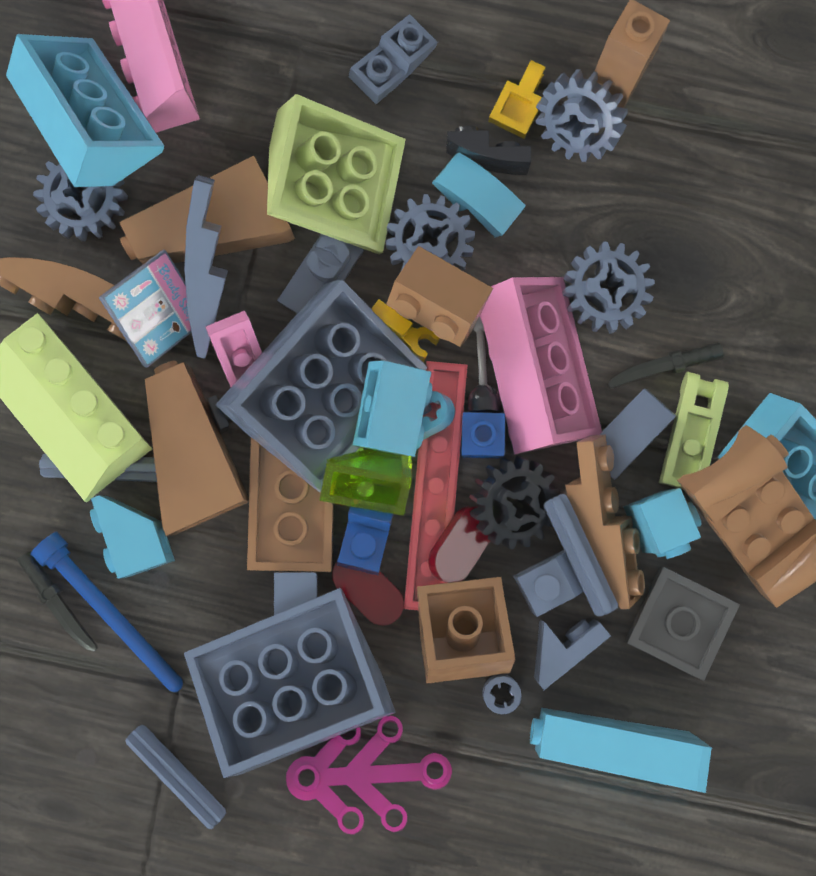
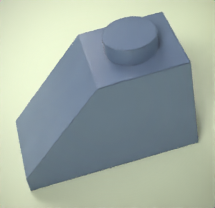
[513,550,584,617]

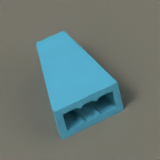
[530,708,712,793]

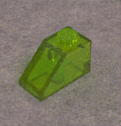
[319,449,412,516]

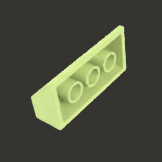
[0,313,152,502]

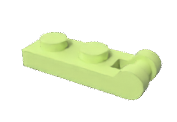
[659,372,729,490]

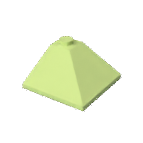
[267,94,406,254]

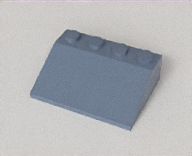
[216,279,428,492]
[184,588,396,778]

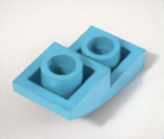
[432,152,526,238]

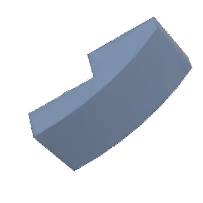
[348,14,438,104]
[600,388,676,480]

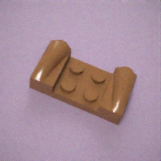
[677,425,816,608]

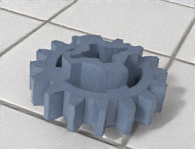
[536,69,628,162]
[33,161,128,241]
[386,194,475,271]
[562,242,655,334]

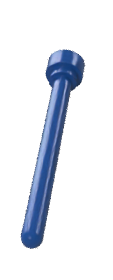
[31,531,183,692]

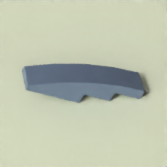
[184,175,228,358]

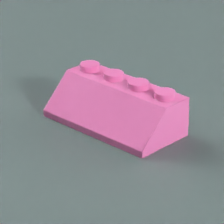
[102,0,200,132]
[480,277,602,454]

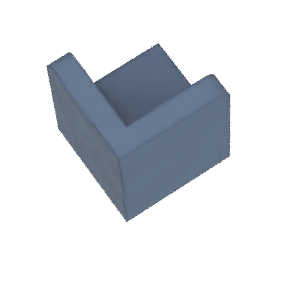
[274,571,318,615]

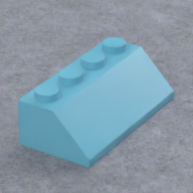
[6,34,164,187]

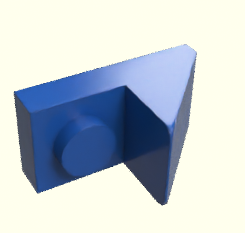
[337,485,398,576]

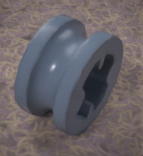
[482,674,522,715]

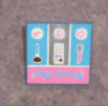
[98,250,191,368]

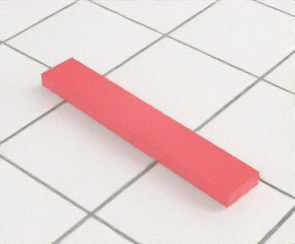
[404,361,468,610]

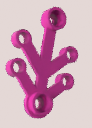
[286,716,452,834]

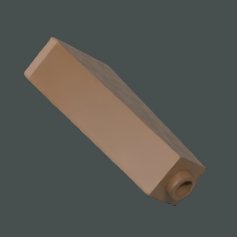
[594,0,670,108]
[119,156,295,264]
[145,361,249,536]

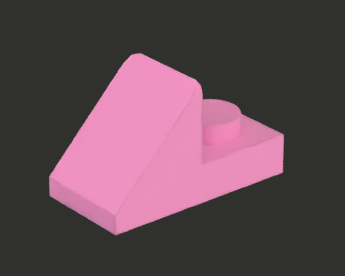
[205,311,262,387]

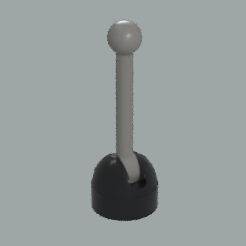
[468,317,501,413]

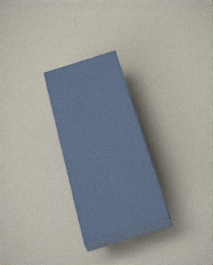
[277,234,365,314]

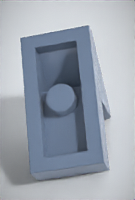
[534,619,611,690]

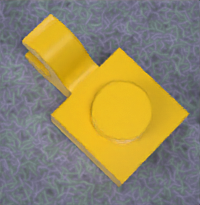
[488,60,546,139]
[371,299,440,362]

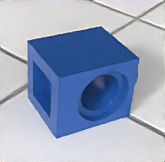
[462,412,505,459]

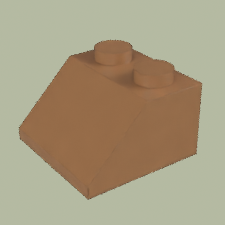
[386,246,493,347]
[417,577,515,683]

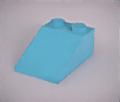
[718,393,816,520]

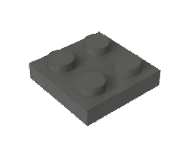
[624,566,740,681]

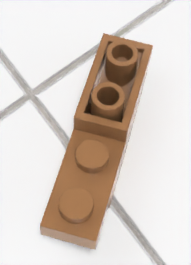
[0,257,127,342]
[565,434,645,609]

